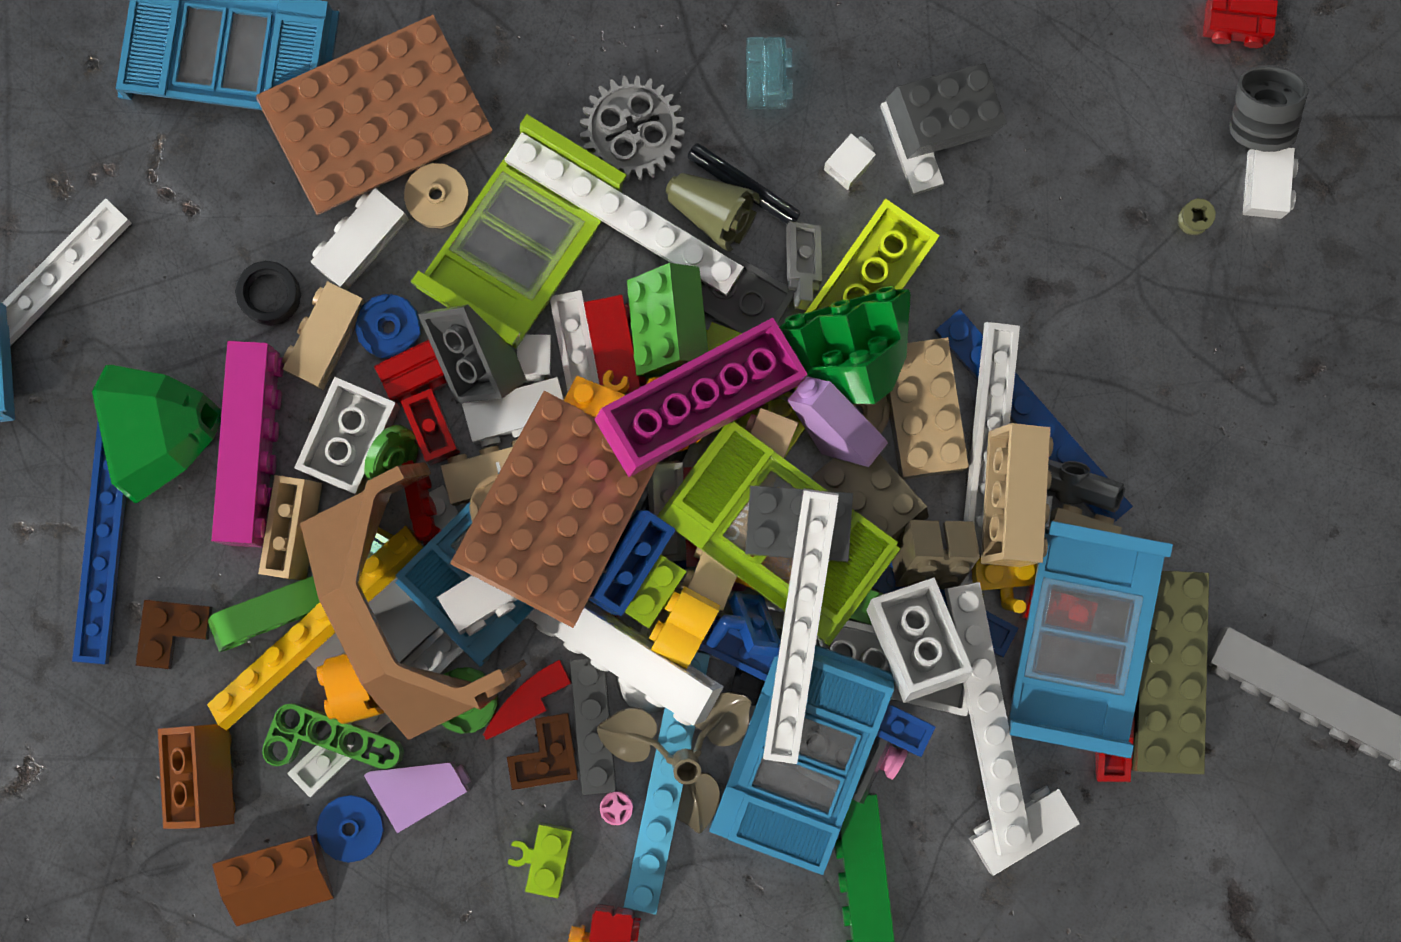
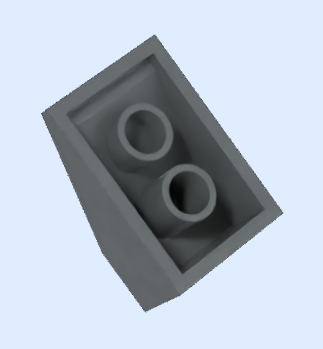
[418,305,527,404]

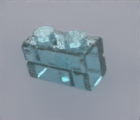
[746,37,792,109]

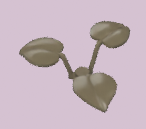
[597,692,751,834]

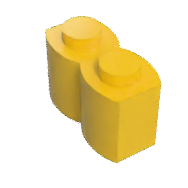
[649,586,720,669]

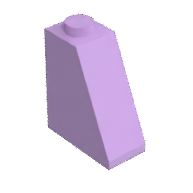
[788,376,888,467]
[364,761,471,833]

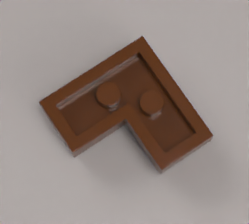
[135,600,213,669]
[507,713,578,790]

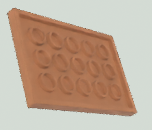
[256,15,493,215]
[450,391,658,628]

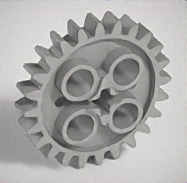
[580,75,685,182]

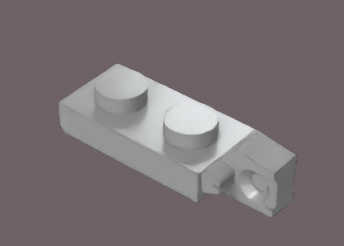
[786,221,822,310]

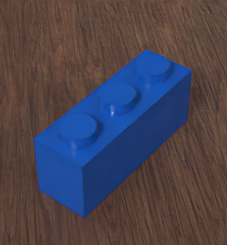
[589,510,676,616]

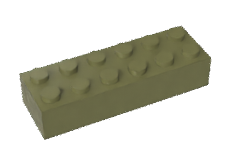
[1131,571,1209,774]

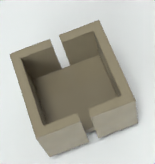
[892,520,980,590]

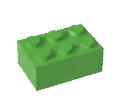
[627,263,708,377]

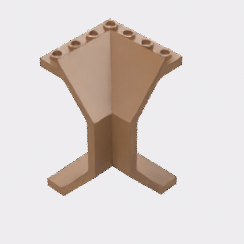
[300,462,527,740]

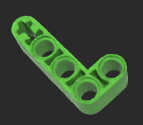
[207,576,320,652]
[262,703,404,769]

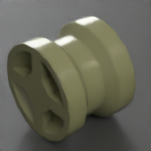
[1178,198,1216,236]

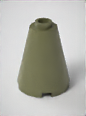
[666,173,760,251]

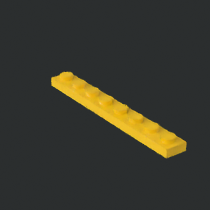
[207,525,424,731]

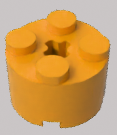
[316,653,384,724]

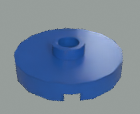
[355,294,422,359]
[316,795,385,863]

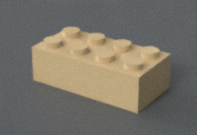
[886,337,969,480]
[981,423,1053,567]

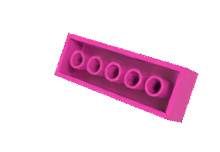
[594,318,808,477]
[211,341,284,547]

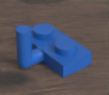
[705,592,780,657]

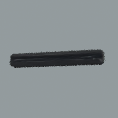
[688,143,801,225]

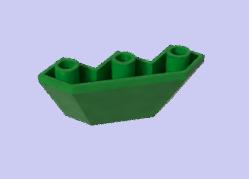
[779,286,911,404]
[92,364,222,503]

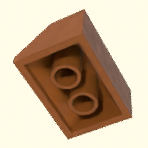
[158,724,236,829]
[212,833,334,926]

